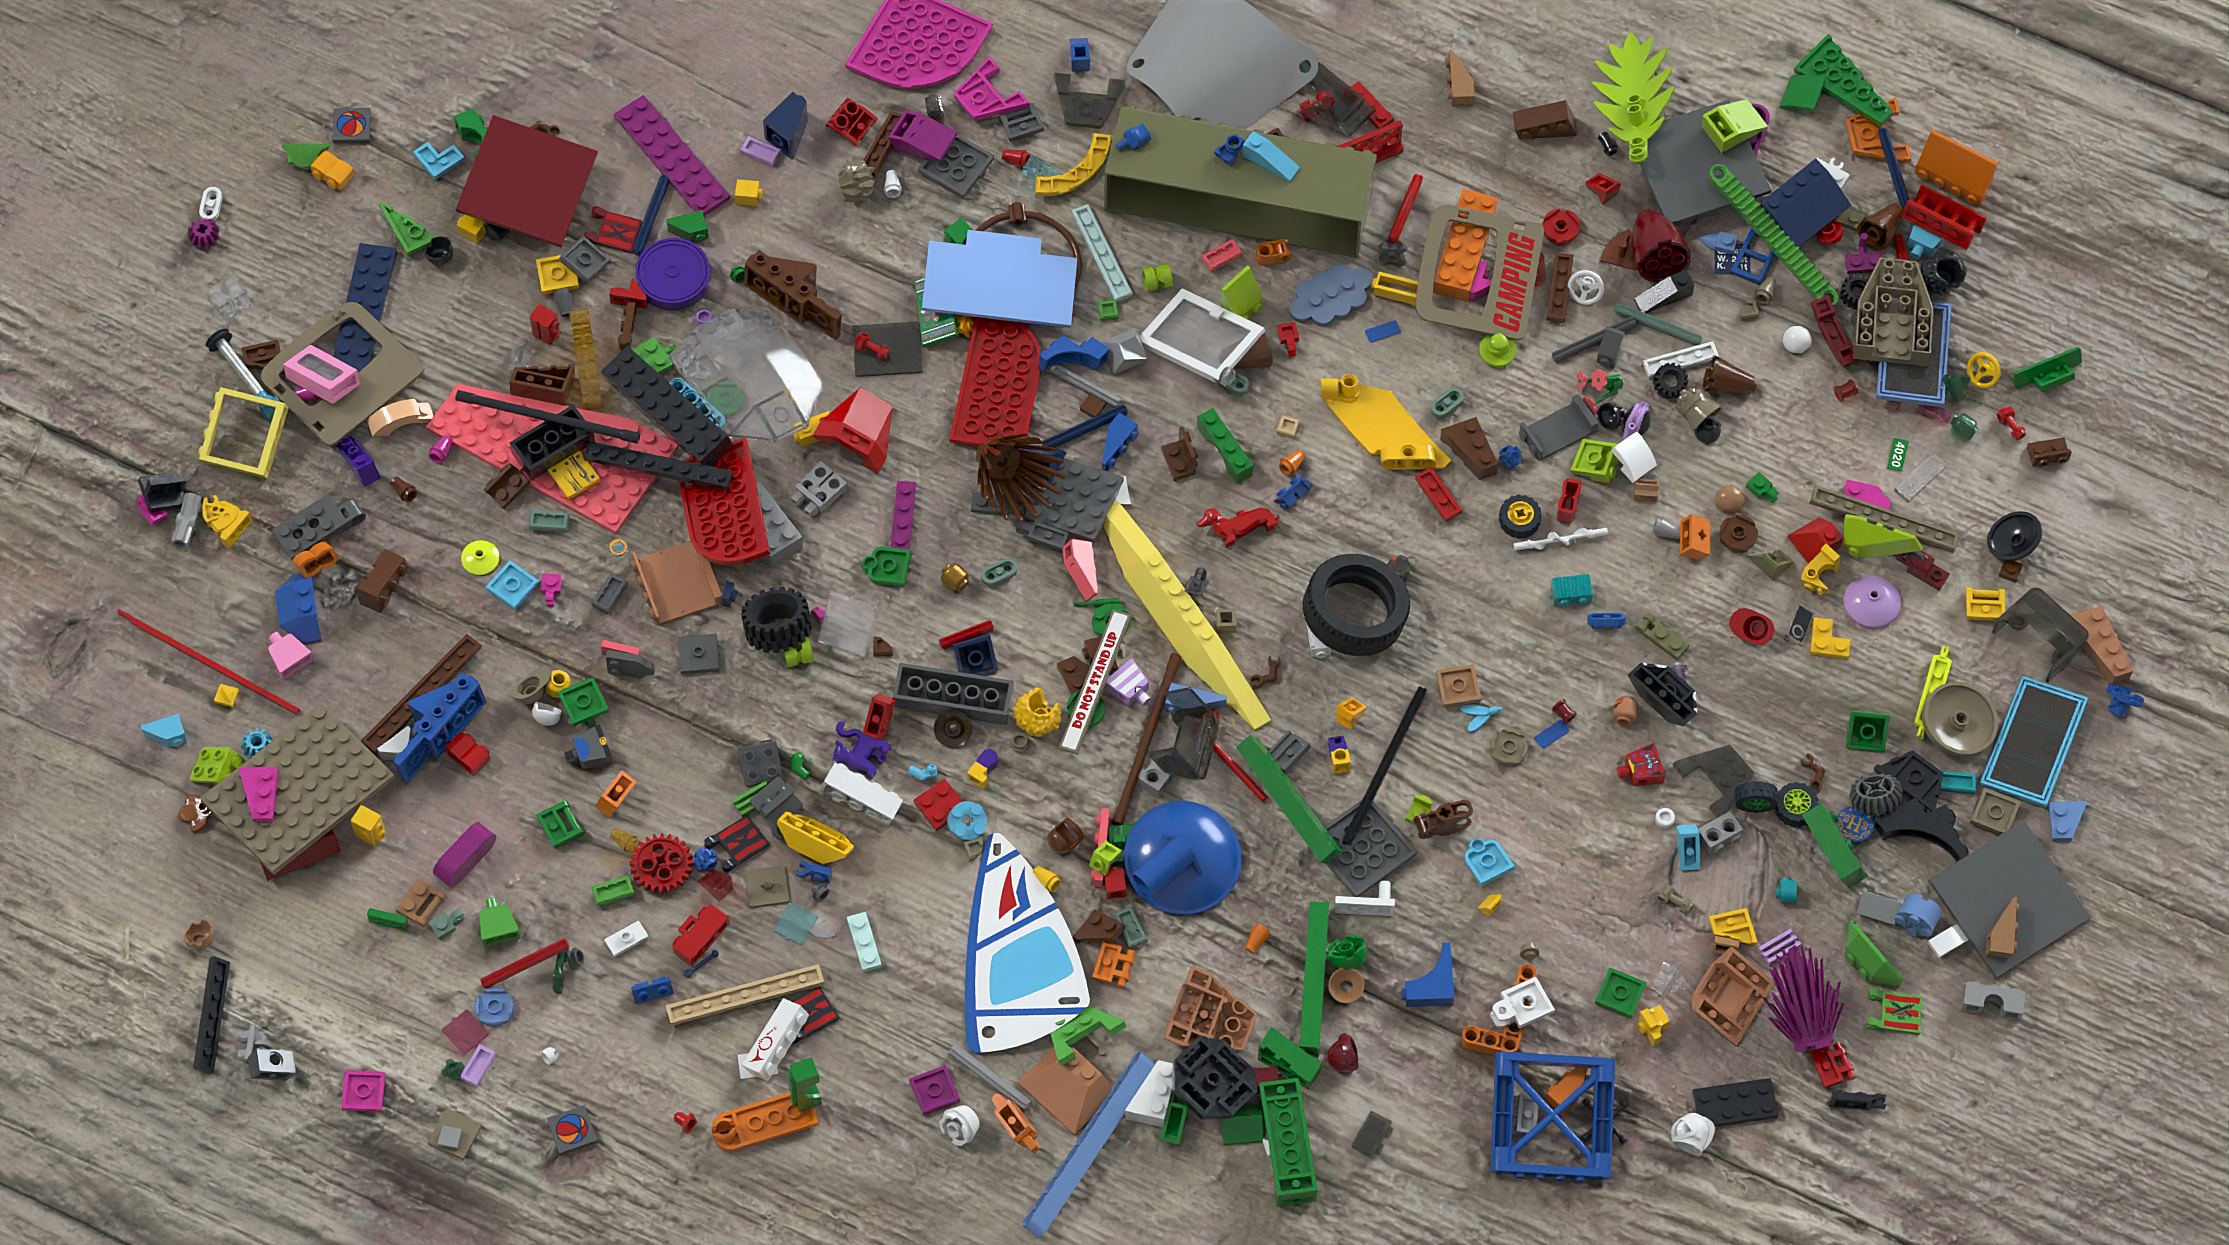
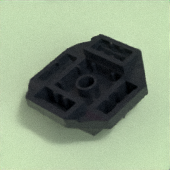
[1172,1035,1258,1120]

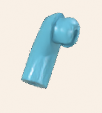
[908,764,937,781]

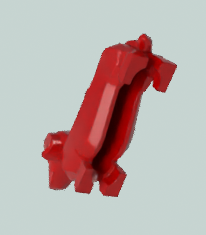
[1196,507,1280,548]

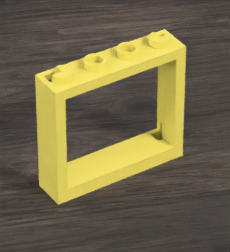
[198,387,289,479]

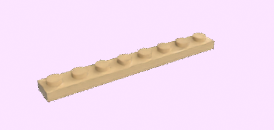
[666,964,824,1026]

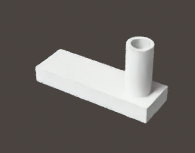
[1335,881,1395,916]

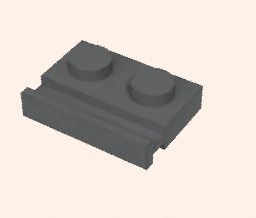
[1268,730,1311,774]

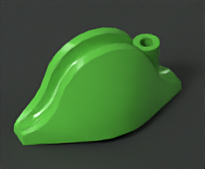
[281,143,330,170]

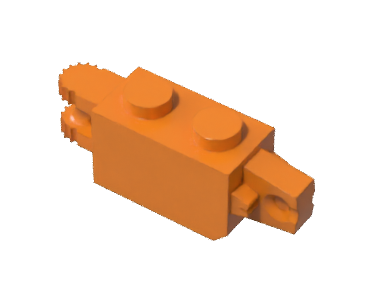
[991,1093,1041,1153]

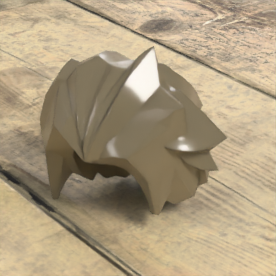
[838,156,875,202]

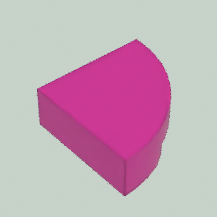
[810,607,827,626]

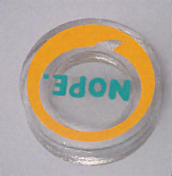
[609,538,628,558]

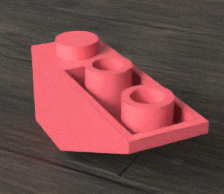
[1062,539,1098,601]

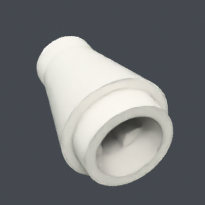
[884,170,902,198]

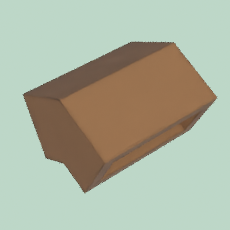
[1633,479,1659,502]
[1712,936,1740,954]

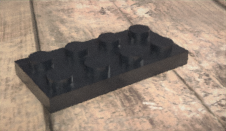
[1692,1078,1779,1127]

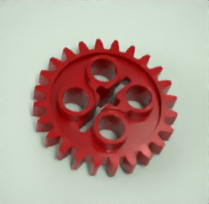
[629,833,694,895]

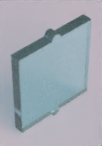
[773,902,818,946]

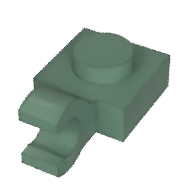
[428,908,465,940]

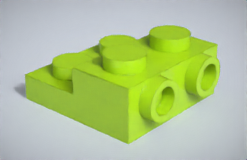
[1571,439,1621,483]

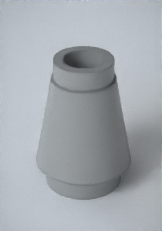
[1652,518,1680,540]

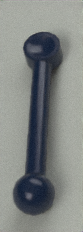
[684,950,719,978]

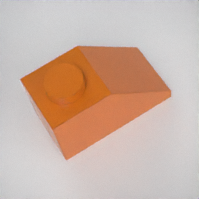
[595,770,637,818]

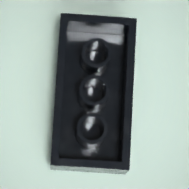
[509,404,596,481]

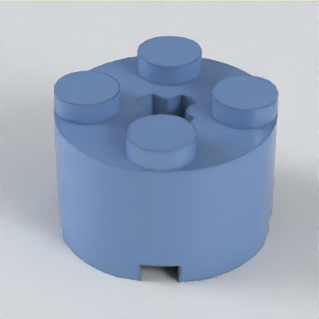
[1894,893,1942,937]

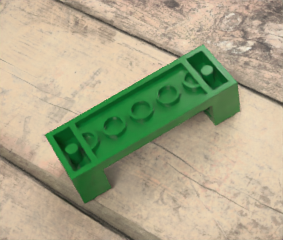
[1258,1078,1318,1206]

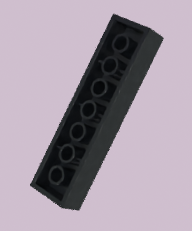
[601,345,733,466]

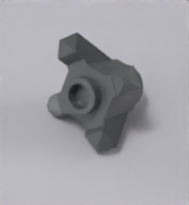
[1378,236,1408,266]

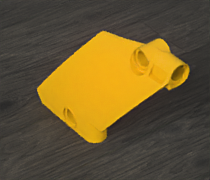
[1320,374,1451,470]

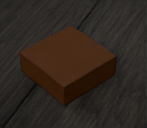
[1080,393,1106,418]

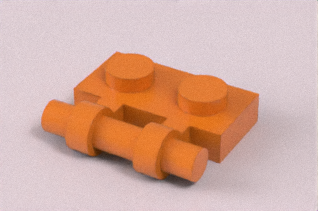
[1092,942,1135,988]

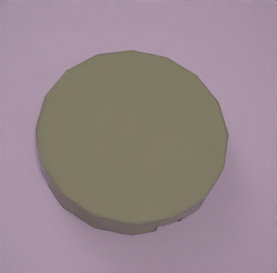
[1490,729,1528,766]

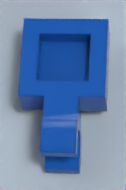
[796,861,832,883]

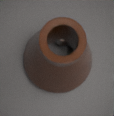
[390,477,417,502]

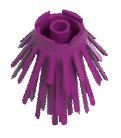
[1762,944,1845,1052]

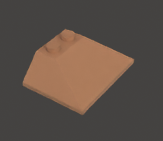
[1692,947,1775,1046]
[1017,1046,1112,1136]

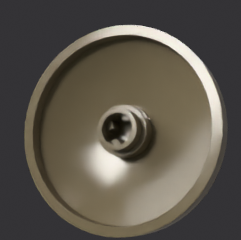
[1922,682,1998,757]

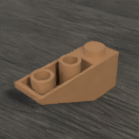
[1445,50,1475,106]
[1985,896,2019,959]

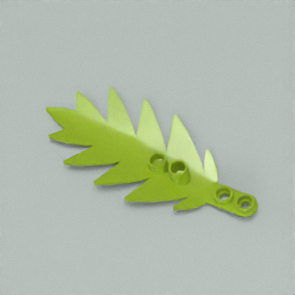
[1592,32,1675,164]

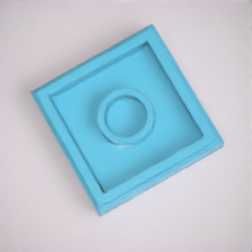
[485,560,540,611]

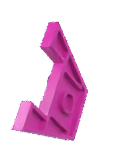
[953,56,1030,121]

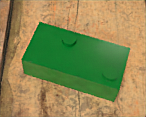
[1802,803,1868,888]

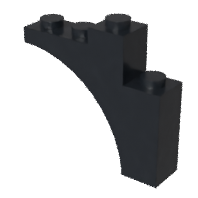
[1874,798,1969,862]

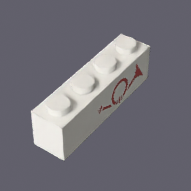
[742,998,809,1081]

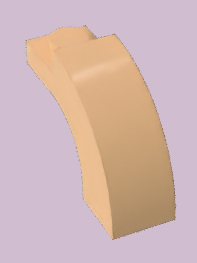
[367,399,434,436]

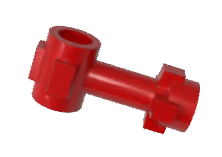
[854,332,890,359]
[1996,407,2026,440]

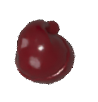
[1327,1033,1359,1073]

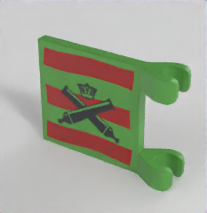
[1866,988,1922,1034]

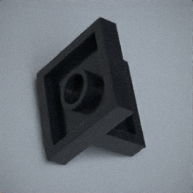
[138,472,187,513]

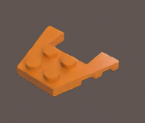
[1845,98,1911,163]

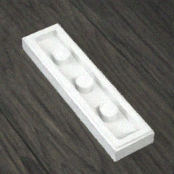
[1642,341,1719,379]

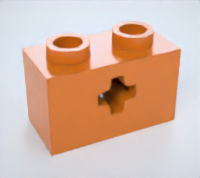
[1680,514,1711,561]

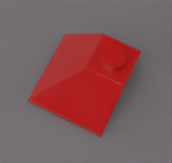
[1788,517,1843,564]

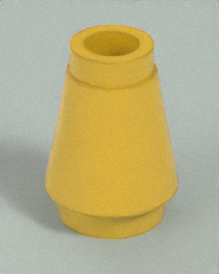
[1032,866,1061,892]

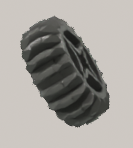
[1850,773,1903,816]

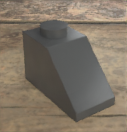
[1597,326,1625,368]

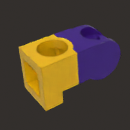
[1328,735,1351,775]
[967,749,998,789]

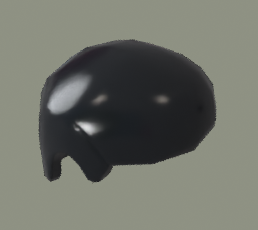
[425,236,453,265]

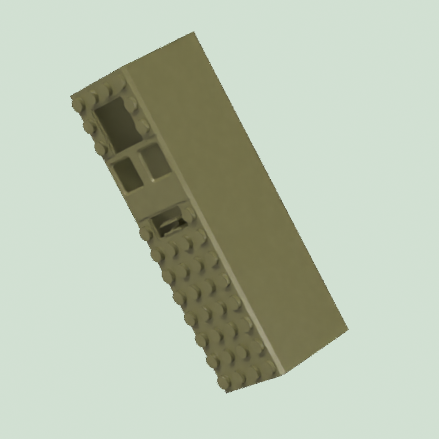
[1104,105,1377,258]

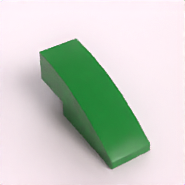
[1160,1092,1189,1145]

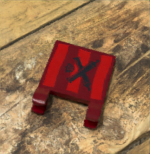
[584,206,642,253]

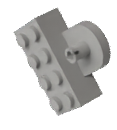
[731,481,803,567]

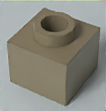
[1216,609,1236,633]

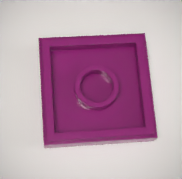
[909,1065,960,1116]

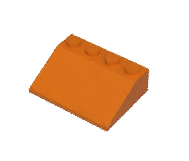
[1914,129,1998,207]

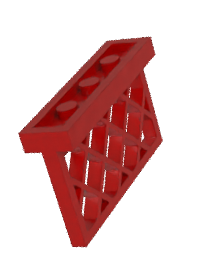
[1337,120,1404,163]

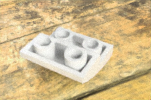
[1612,432,1657,483]

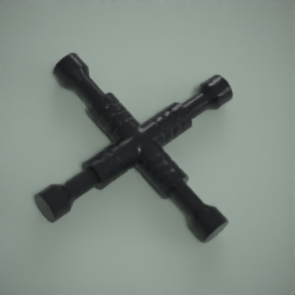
[1581,1097,1629,1145]

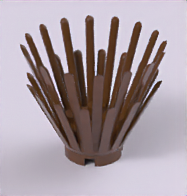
[976,434,1065,522]

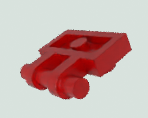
[1809,1042,1856,1089]

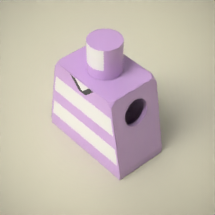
[1104,658,1151,706]

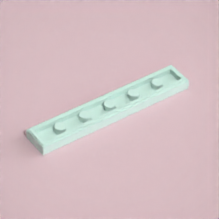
[1071,204,1133,302]

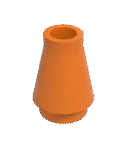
[1279,449,1306,476]
[1244,923,1270,954]

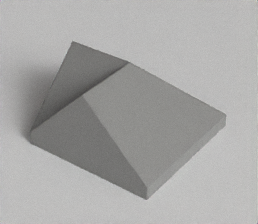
[1102,327,1148,375]

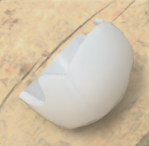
[1782,326,1812,354]
[532,701,562,726]

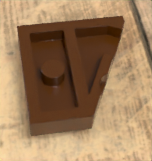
[241,340,285,374]
[1057,656,1090,695]
[1072,910,1126,943]

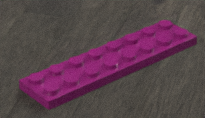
[614,95,730,216]

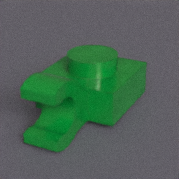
[1746,472,1779,503]

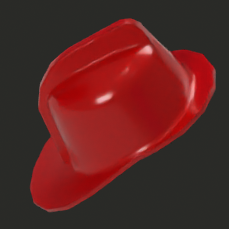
[1729,608,1775,645]

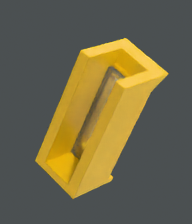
[1371,272,1418,308]

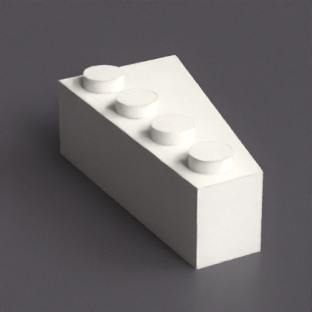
[818,763,903,825]

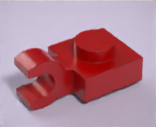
[1277,322,1299,357]

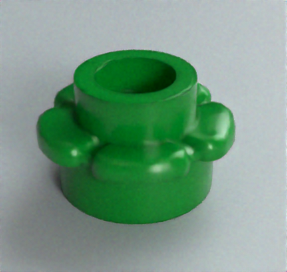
[730,266,745,283]

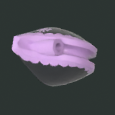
[1622,401,1651,441]

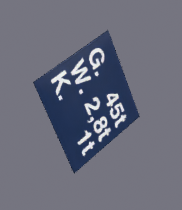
[1715,244,1750,274]

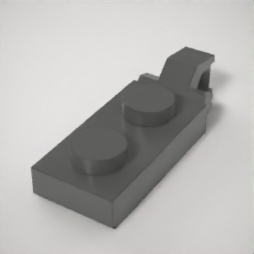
[1016,520,1070,552]

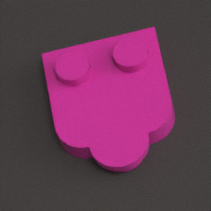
[1839,480,1890,517]

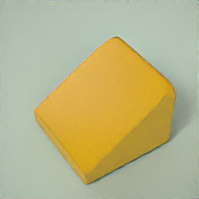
[1478,894,1502,917]

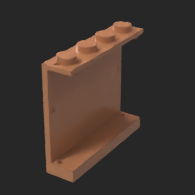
[630,541,722,625]

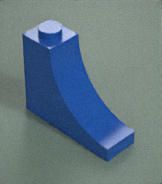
[1401,943,1454,1007]

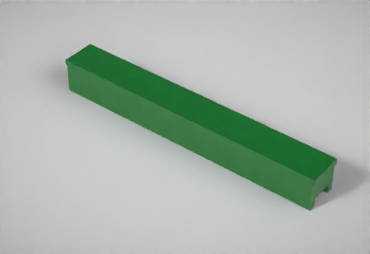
[1236,735,1342,865]
[1299,901,1329,1056]

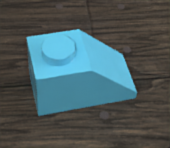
[141,714,187,747]
[1676,824,1700,871]

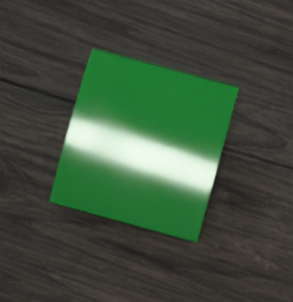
[1779,75,1826,113]

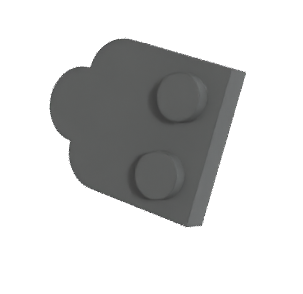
[606,650,655,678]

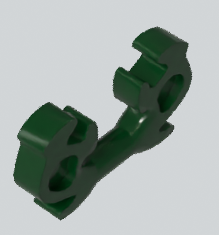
[553,942,569,993]

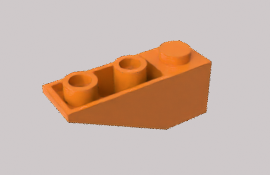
[1546,1055,1591,1116]

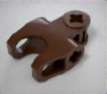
[1413,800,1473,839]

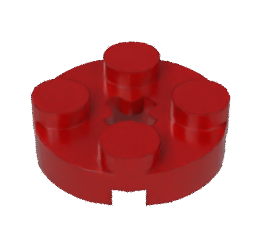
[1542,209,1579,246]

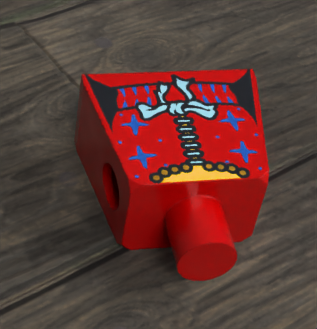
[1616,743,1666,786]

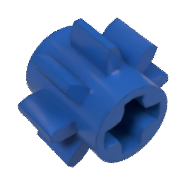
[1499,445,1522,468]
[693,848,718,872]

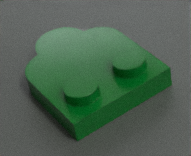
[861,547,912,587]

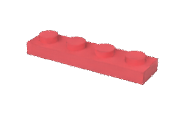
[1091,808,1110,888]

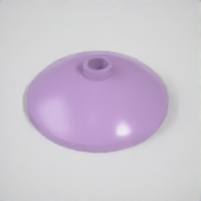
[1843,575,1901,628]

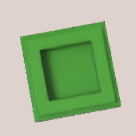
[1098,300,1119,321]

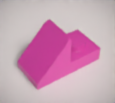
[1469,261,1491,302]

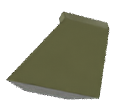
[1746,549,1794,581]

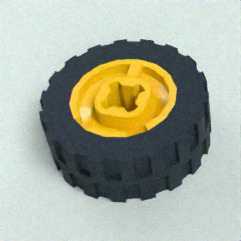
[1499,495,1542,539]

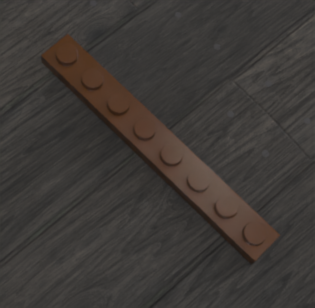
[361,634,482,755]

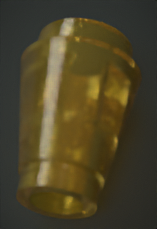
[610,828,639,853]

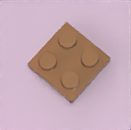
[1436,664,1481,708]

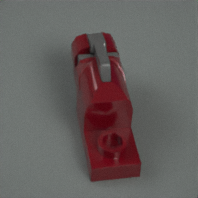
[1893,551,1950,591]

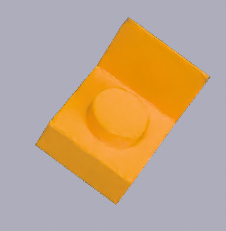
[1334,697,1367,729]

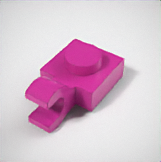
[136,494,168,526]
[541,573,562,606]

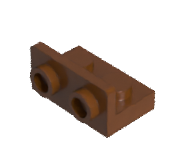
[2027,437,2072,467]
[484,463,531,509]

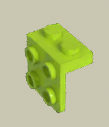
[189,747,245,785]

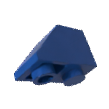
[1069,38,1090,72]

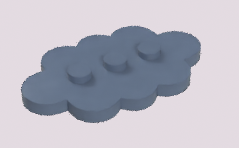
[1290,264,1373,326]

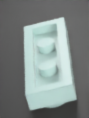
[847,912,882,972]

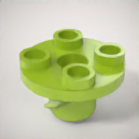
[1479,333,1517,369]

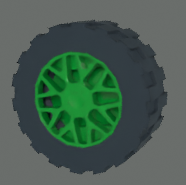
[1735,781,1778,813]

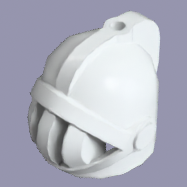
[1671,1113,1715,1156]

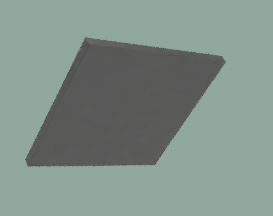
[1639,100,1771,225]
[1928,820,2091,979]

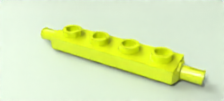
[1913,646,1952,740]

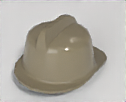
[511,666,552,706]

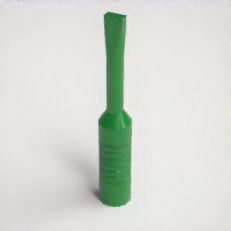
[1074,598,1120,607]

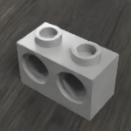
[1138,750,1180,798]
[1698,811,1743,855]

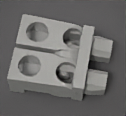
[791,461,848,518]

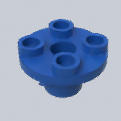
[2106,683,2145,718]

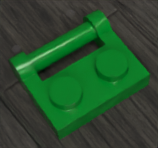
[536,800,585,849]

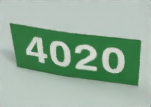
[1887,438,1909,471]

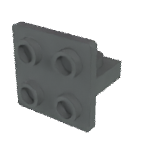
[749,776,803,829]

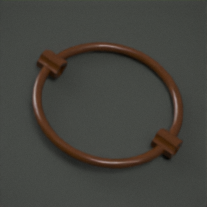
[975,202,1082,290]

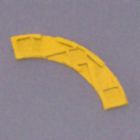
[1035,133,1111,196]

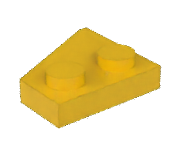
[1708,908,1757,946]

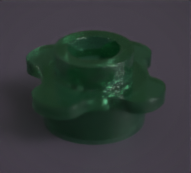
[442,1059,465,1080]

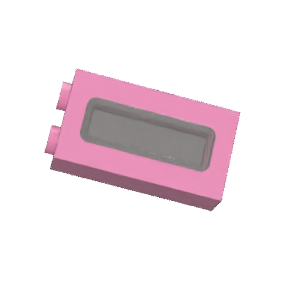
[283,345,360,404]

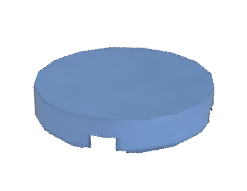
[474,988,515,1027]

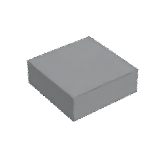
[437,1125,463,1150]

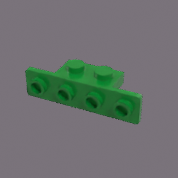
[2013,347,2082,392]

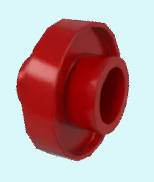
[1816,221,1843,246]

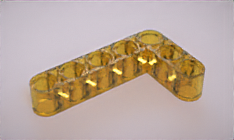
[569,308,603,410]

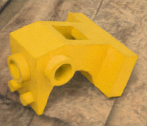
[1801,544,1840,596]

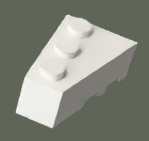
[1125,1060,1173,1128]

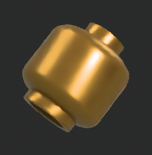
[941,563,969,592]

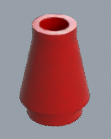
[1002,149,1031,168]

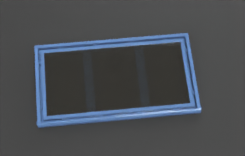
[1876,302,1951,407]

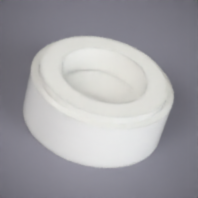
[1655,808,1675,829]

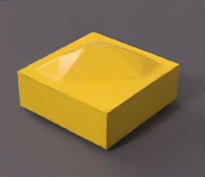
[214,684,239,708]

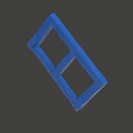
[1730,228,1775,285]

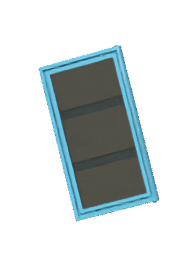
[1980,676,2088,808]

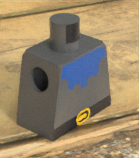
[564,724,613,769]

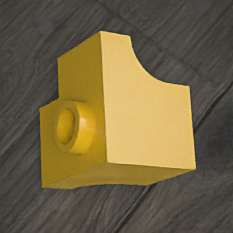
[1637,1005,1670,1047]

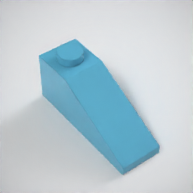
[1242,131,1300,182]

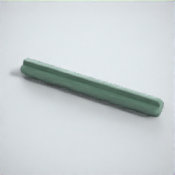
[1614,303,1702,345]

